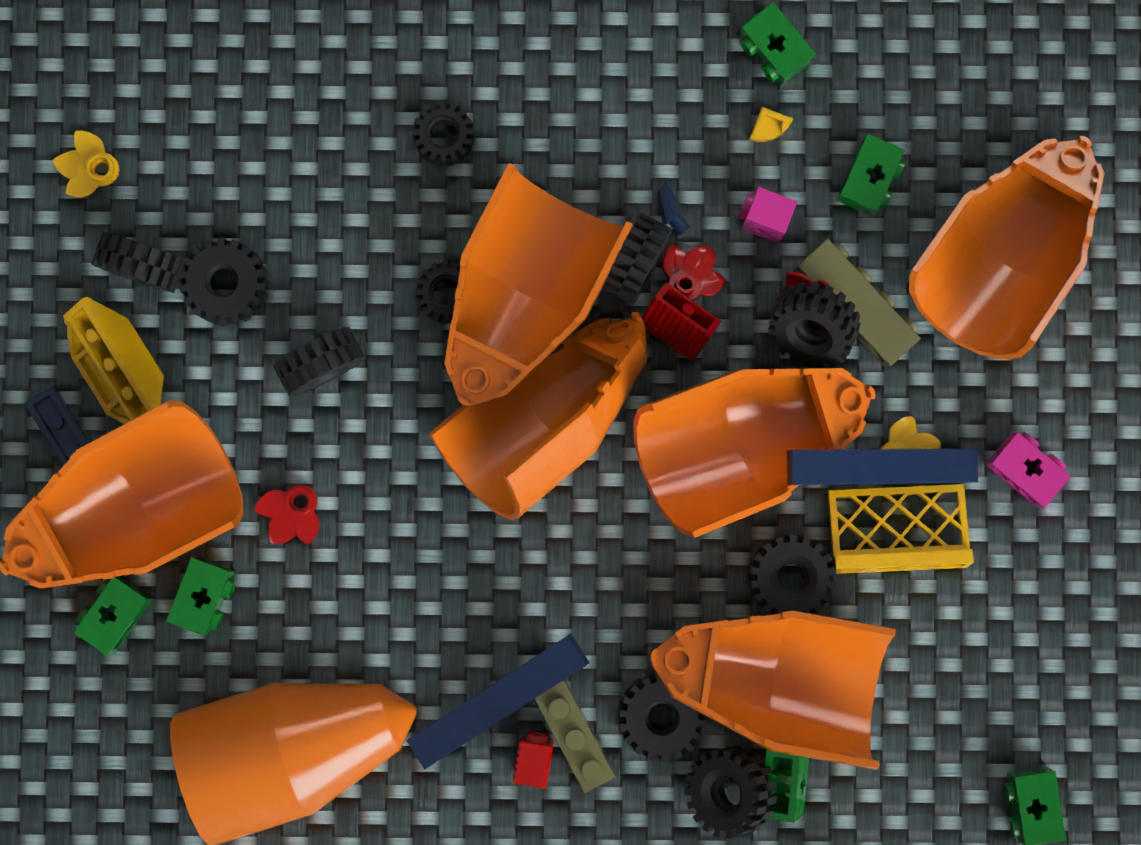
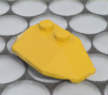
[63,297,164,424]

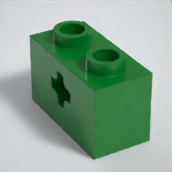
[739,2,816,87]
[836,134,906,217]
[166,556,237,636]
[73,576,154,656]
[765,749,809,823]
[1004,767,1066,845]

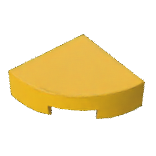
[749,107,793,142]

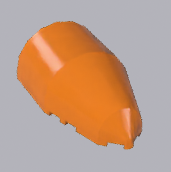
[909,136,1105,360]
[444,163,633,407]
[428,312,647,520]
[633,368,876,538]
[0,400,244,589]
[650,611,896,770]
[170,682,417,845]

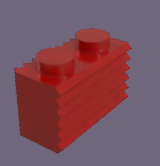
[642,282,722,361]
[512,729,554,789]

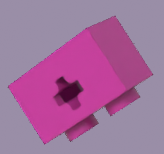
[738,187,797,243]
[985,432,1071,508]

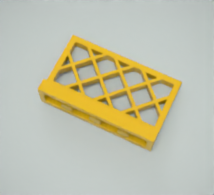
[828,484,974,574]

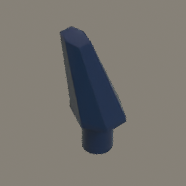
[657,182,689,236]

